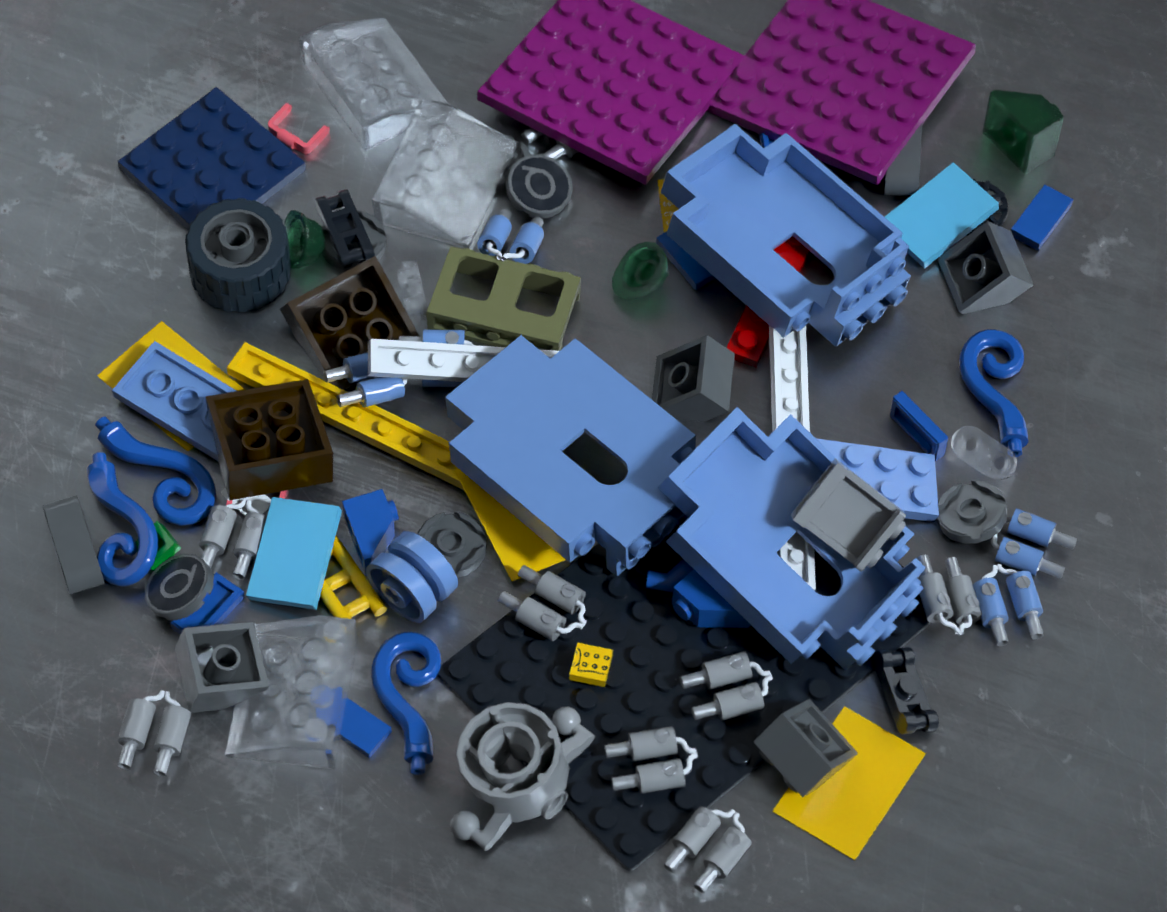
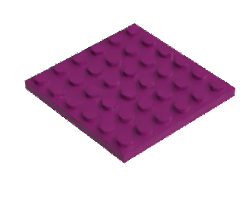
[477,0,745,185]
[707,0,976,185]

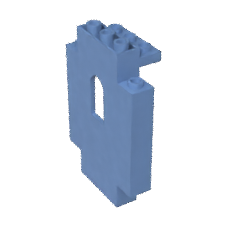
[661,124,911,347]
[445,335,696,576]
[658,407,926,670]

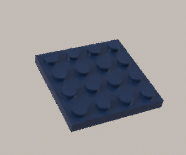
[118,87,306,229]

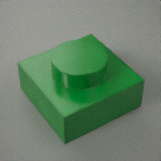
[135,521,181,571]

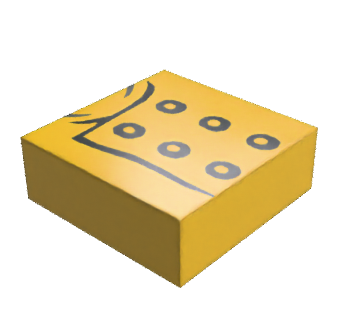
[569,643,613,687]

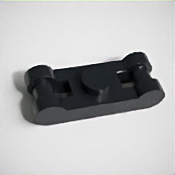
[315,189,375,269]
[873,647,939,734]

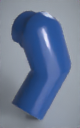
[646,559,694,592]

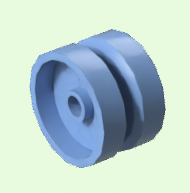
[366,531,458,623]

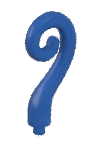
[959,329,1029,457]
[95,416,216,526]
[87,452,158,586]
[371,632,441,775]

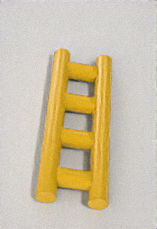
[313,502,387,634]

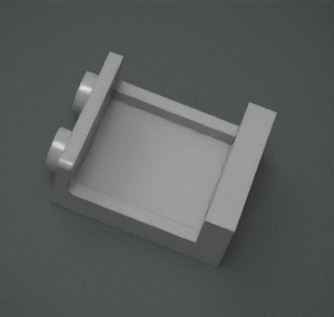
[790,458,906,572]

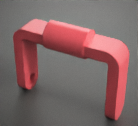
[268,103,330,154]

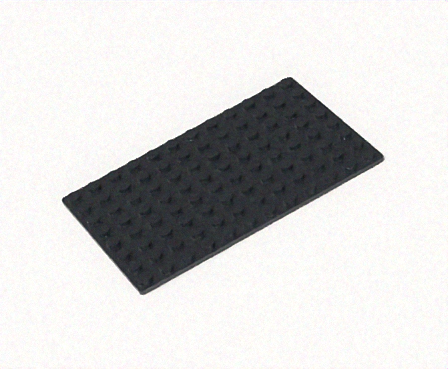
[438,524,932,871]

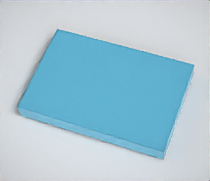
[885,162,999,269]
[246,497,342,610]

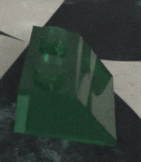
[982,90,1064,175]

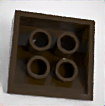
[280,256,419,390]
[206,379,333,500]

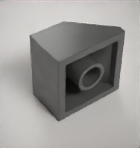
[937,221,1034,314]
[652,335,735,422]
[175,622,269,713]
[754,699,858,797]

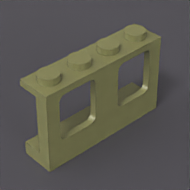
[427,246,581,351]

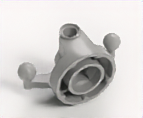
[450,702,595,851]

